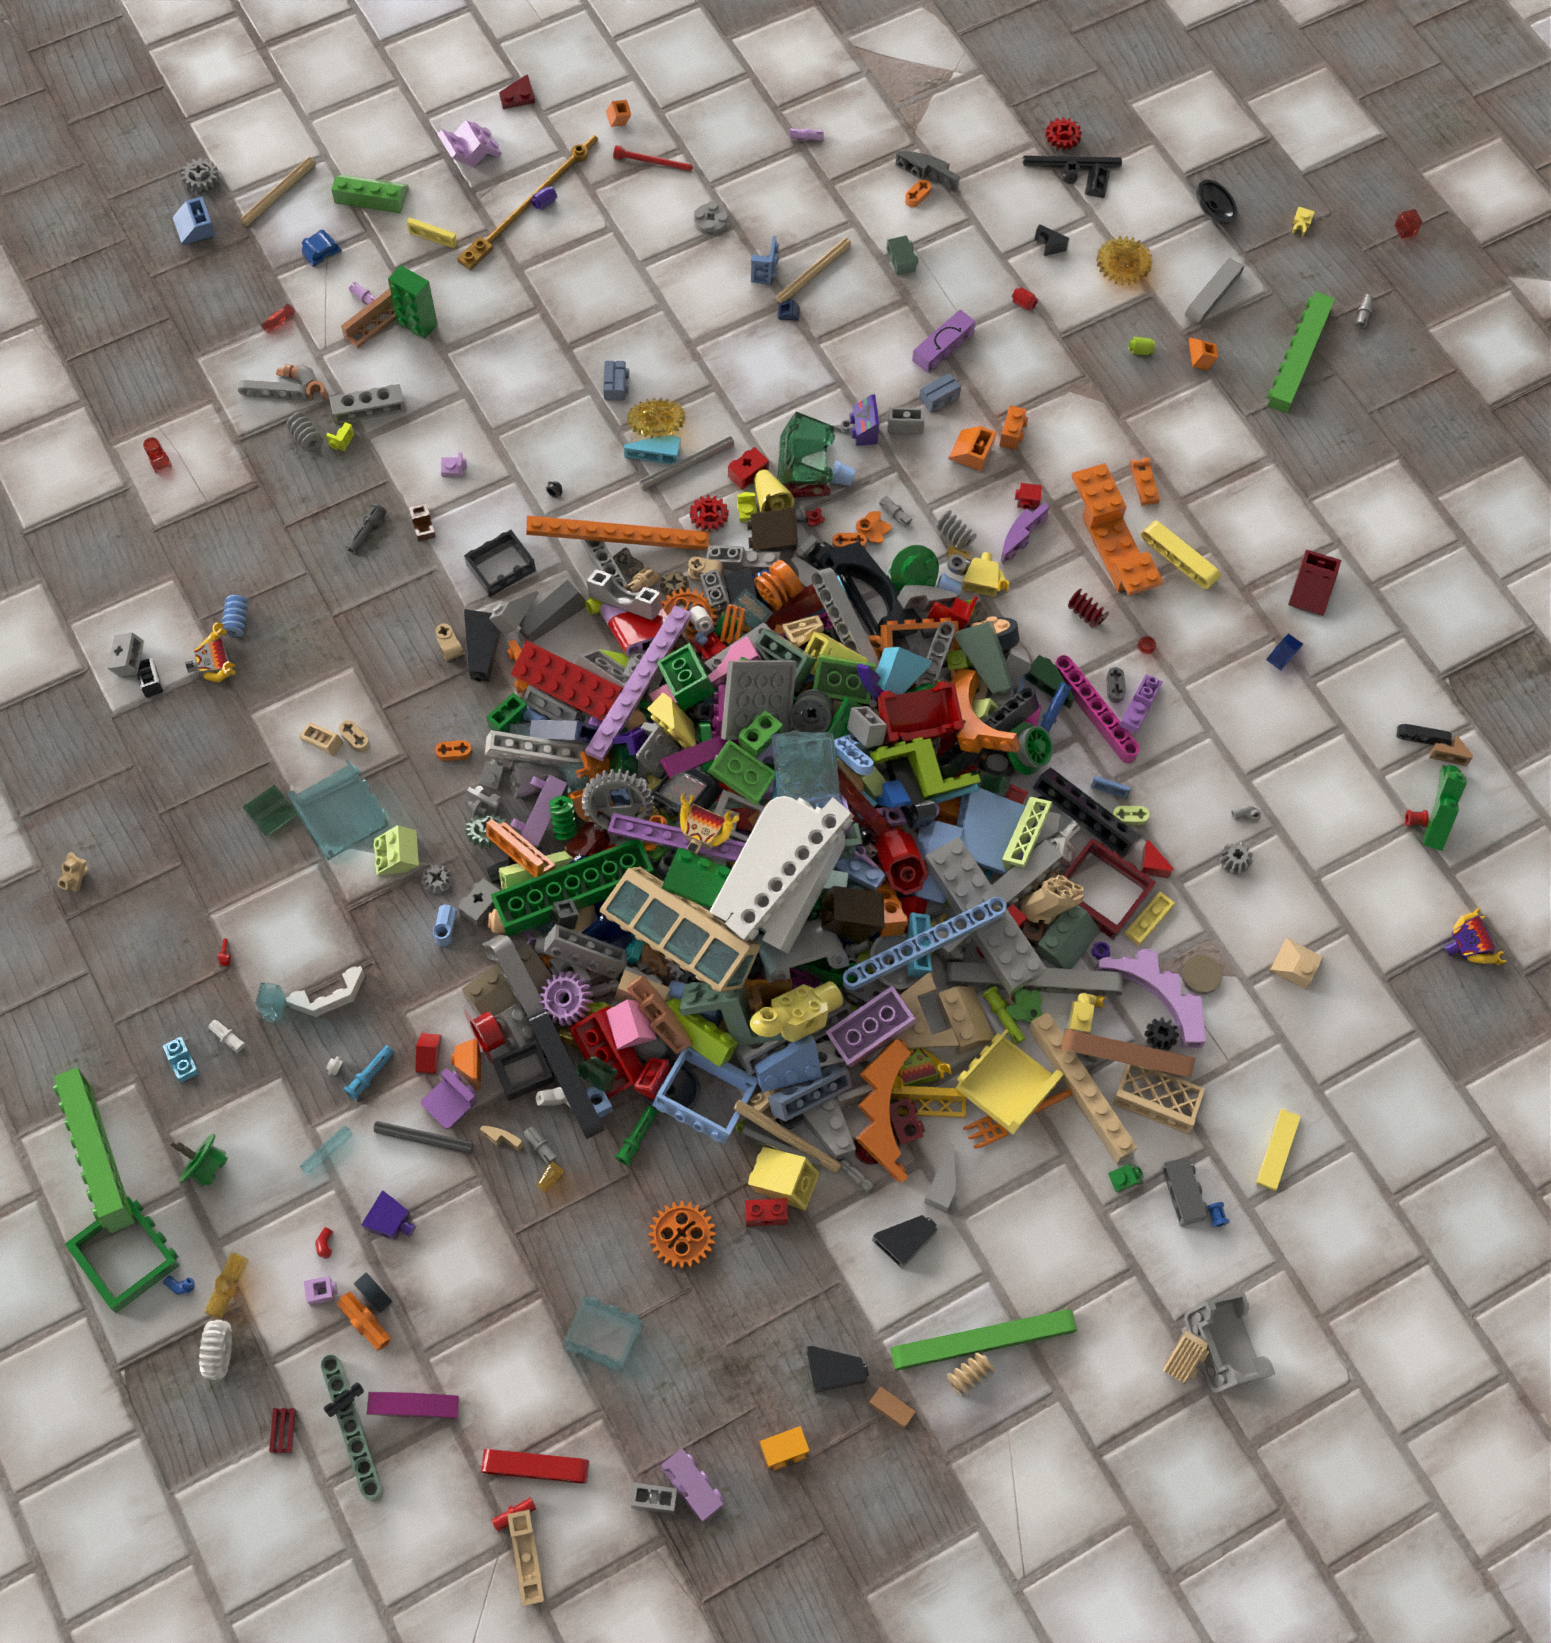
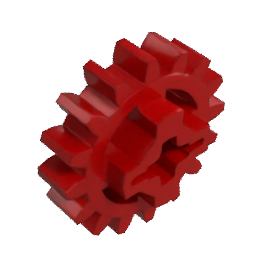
[1045,117,1082,151]
[689,495,729,533]

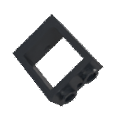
[492,1041,555,1101]

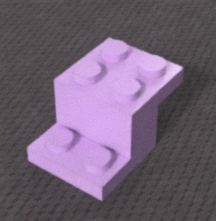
[438,120,502,167]

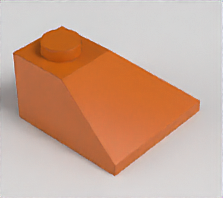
[451,1039,481,1090]

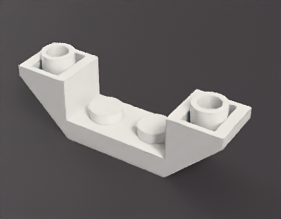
[285,966,365,1017]

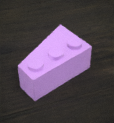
[661,1448,724,1524]

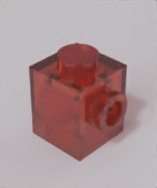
[1394,209,1422,239]

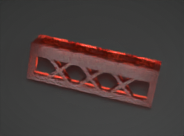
[763,584,824,631]
[822,769,891,842]

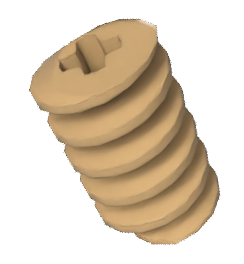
[947,1353,995,1397]

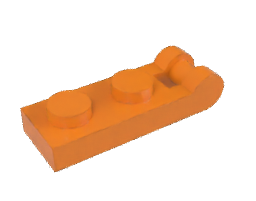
[1130,457,1160,506]

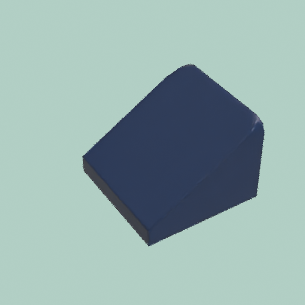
[778,300,800,321]

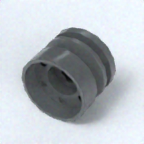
[790,689,834,736]

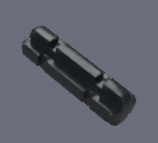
[324,1382,364,1417]

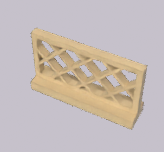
[1112,1064,1205,1135]

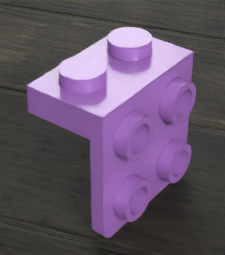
[421,1068,477,1129]

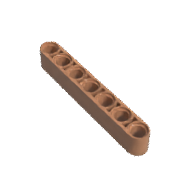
[1061,1029,1196,1078]

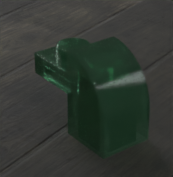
[971,770,1011,796]

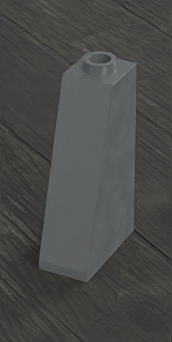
[519,580,586,642]

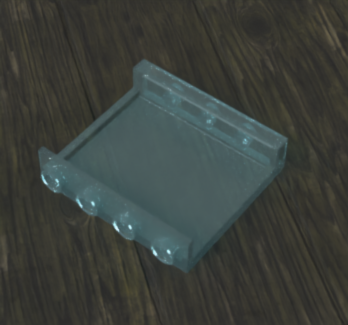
[287,760,389,861]

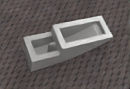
[897,585,959,613]

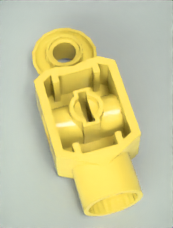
[750,981,843,1043]

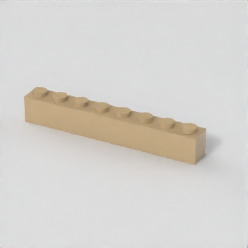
[1028,1012,1138,1164]

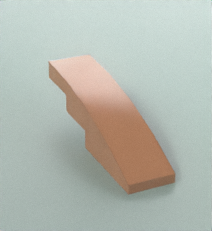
[626,975,692,1054]

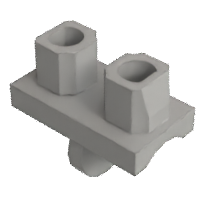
[464,785,501,817]

